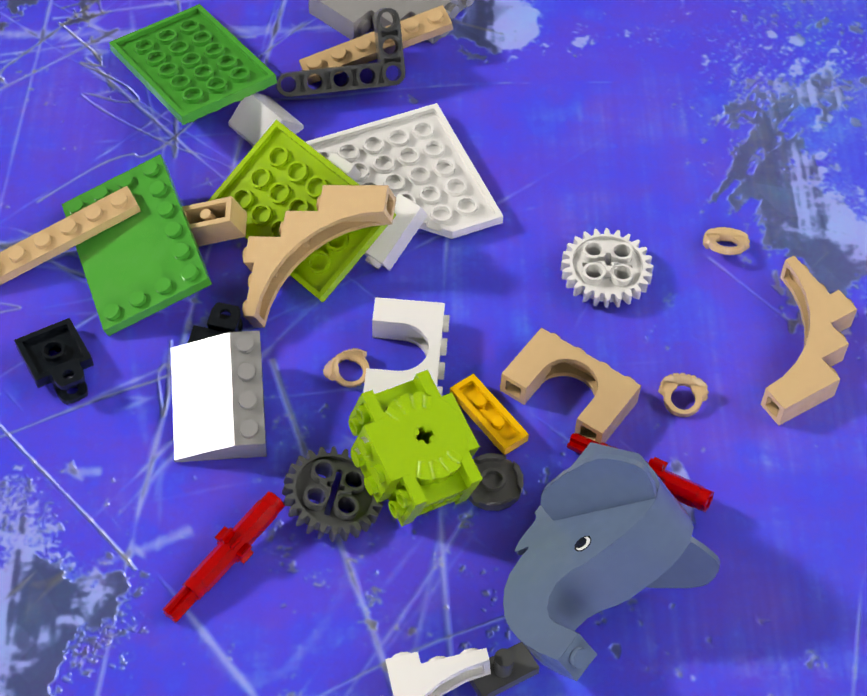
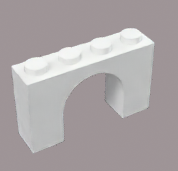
[327,152,428,271]
[363,297,450,396]

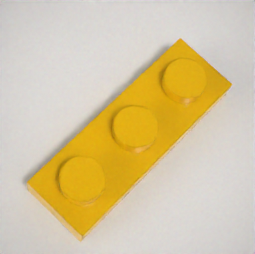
[450,373,529,456]

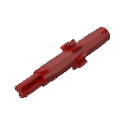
[567,433,714,512]
[162,491,285,623]

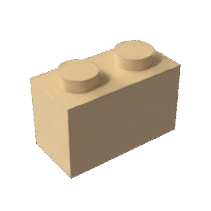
[182,196,247,247]

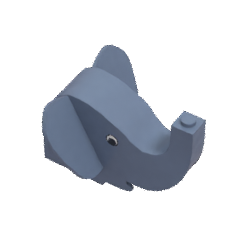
[503,442,720,681]

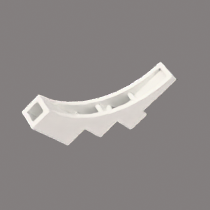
[385,648,491,696]

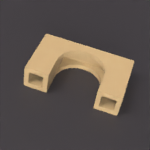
[500,327,641,443]

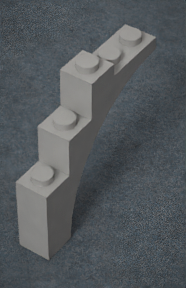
[308,0,474,44]

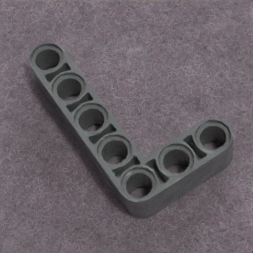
[275,8,405,97]

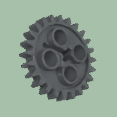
[282,446,383,542]

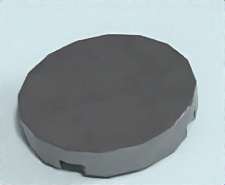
[468,453,523,511]

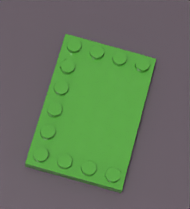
[109,4,277,125]
[62,154,212,336]

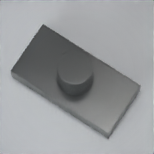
[469,642,540,696]

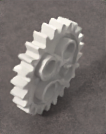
[560,228,654,308]

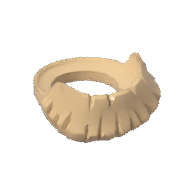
[703,227,750,255]
[323,348,370,388]
[658,373,709,417]

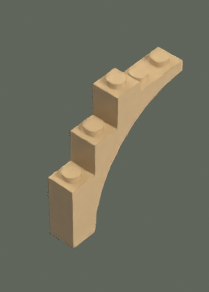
[242,185,396,328]
[760,256,857,426]

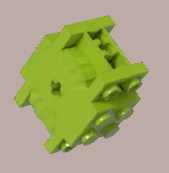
[348,369,483,526]

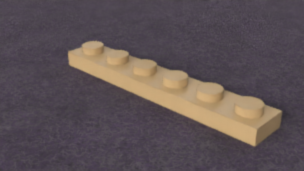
[299,5,453,85]
[0,186,141,285]

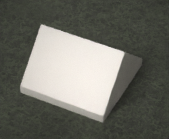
[228,93,304,146]

